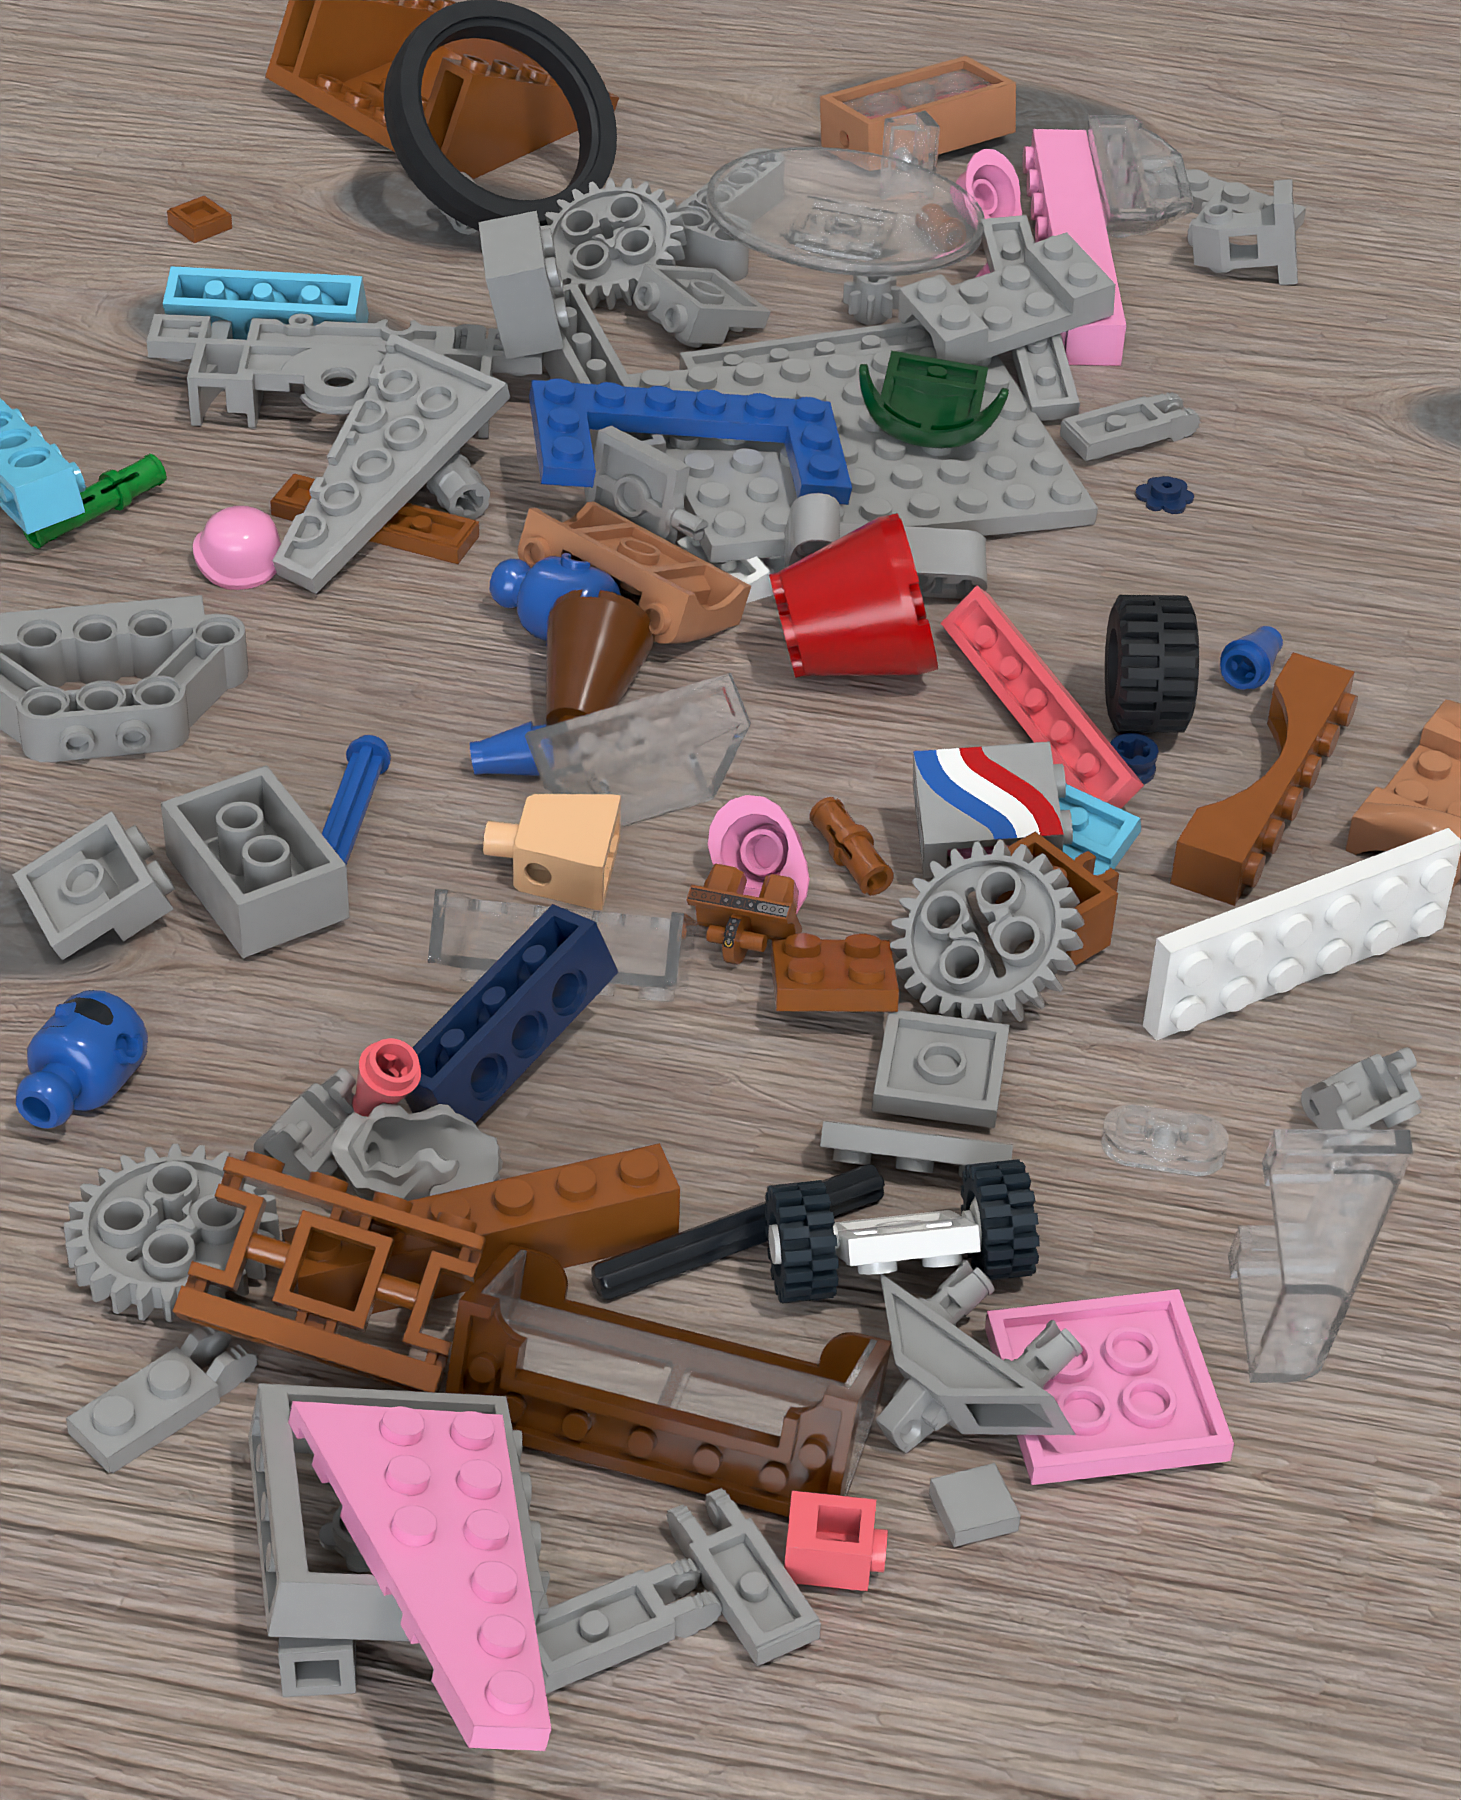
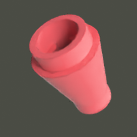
[352,1038,421,1117]

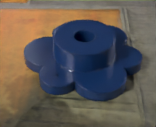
[1135,476,1194,514]

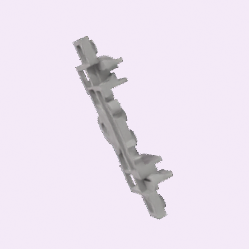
[147,314,545,438]

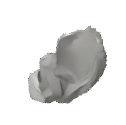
[329,1103,503,1201]

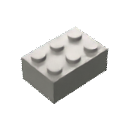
[161,765,349,958]

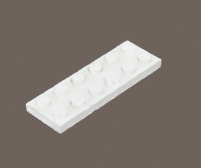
[1143,828,1461,1041]

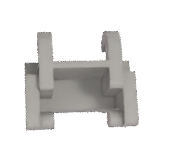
[1301,1047,1422,1152]
[254,1068,356,1181]

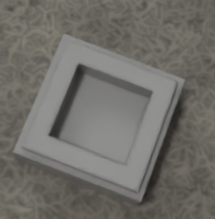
[929,1463,1021,1547]

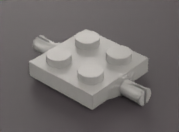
[584,426,708,545]

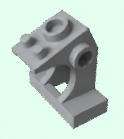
[1187,179,1298,285]

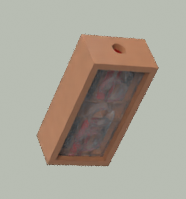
[820,56,1016,175]

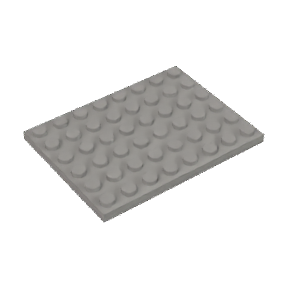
[628,347,1098,563]

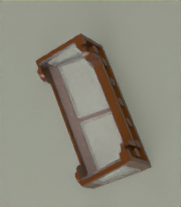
[445,1244,892,1517]

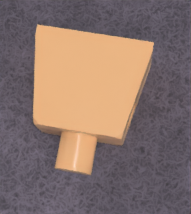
[483,794,621,910]

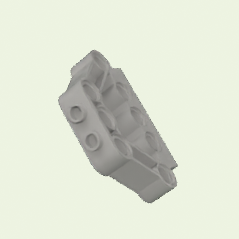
[0,595,249,762]

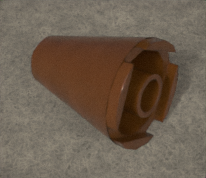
[546,589,655,744]

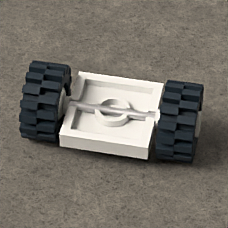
[765,1159,1040,1304]

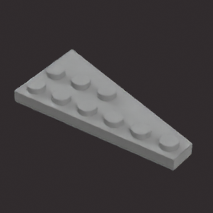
[272,333,510,594]

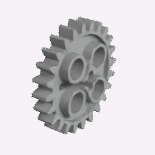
[540,178,687,310]
[890,840,1085,1024]
[64,1143,280,1322]

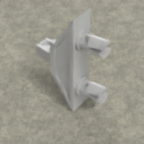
[876,1260,1083,1454]

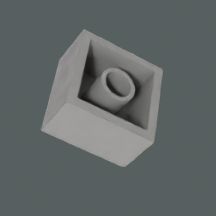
[478,211,570,360]

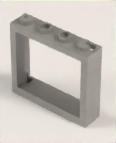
[248,1383,550,1641]

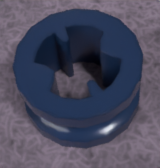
[1110,733,1159,784]

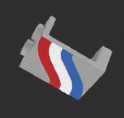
[912,742,1073,878]

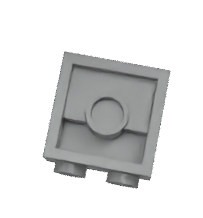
[633,264,771,348]
[12,811,175,960]

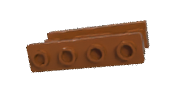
[173,1151,486,1393]

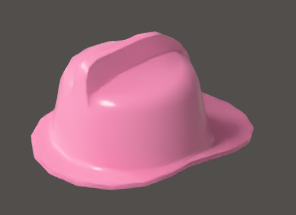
[952,149,1022,238]
[708,795,810,914]

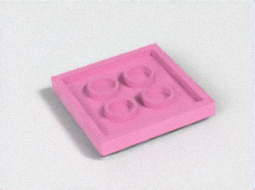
[985,1289,1234,1485]

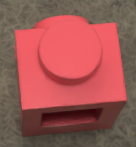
[784,1491,888,1591]

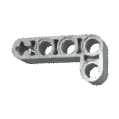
[675,148,784,282]
[784,493,987,599]

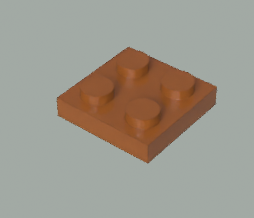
[771,933,899,1012]

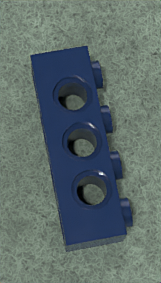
[404,904,619,1124]

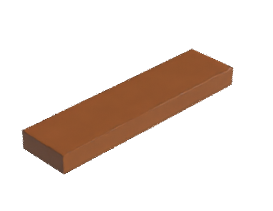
[270,474,479,564]

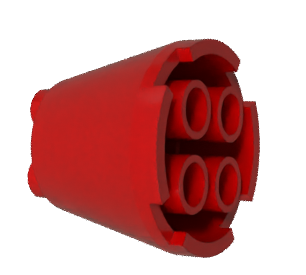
[769,513,938,678]

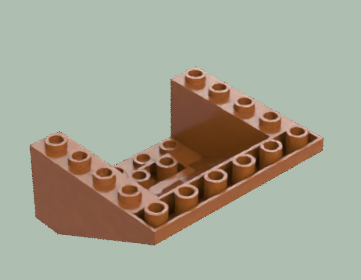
[265,0,619,179]

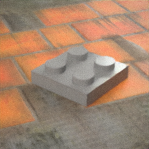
[872,1010,1010,1128]

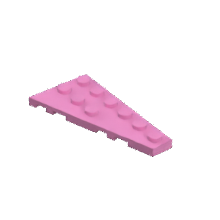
[288,1401,551,1751]

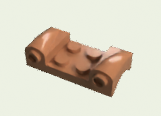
[518,501,751,644]
[1345,699,1461,890]

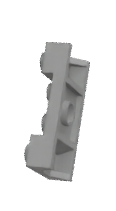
[898,232,1116,364]

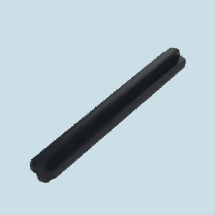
[591,1164,885,1300]

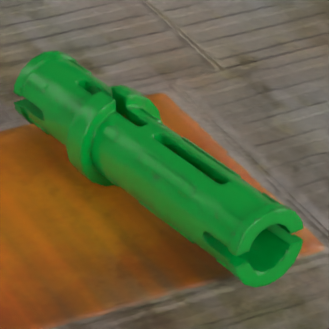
[22,453,167,549]

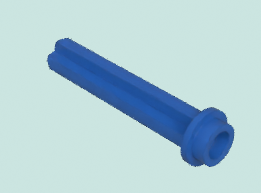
[322,735,391,866]

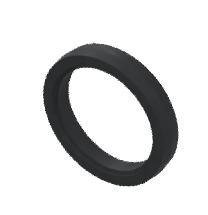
[384,0,617,231]

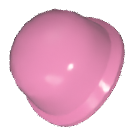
[193,506,281,590]

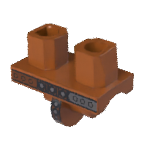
[686,864,802,965]

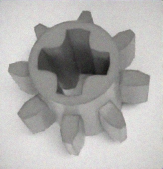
[843,266,900,325]

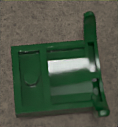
[859,351,1009,449]

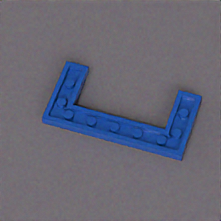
[529,378,852,505]

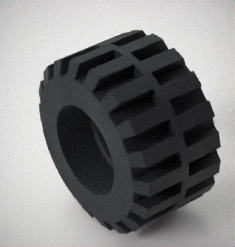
[1105,595,1199,733]

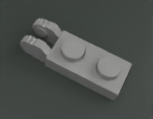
[1060,392,1201,461]
[66,1327,259,1474]
[666,1488,821,1666]
[535,1558,723,1694]

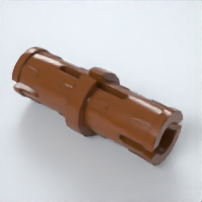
[809,797,894,896]

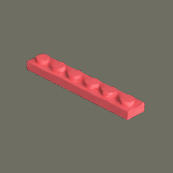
[940,586,1144,809]

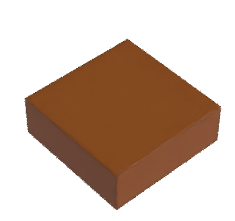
[167,196,232,244]

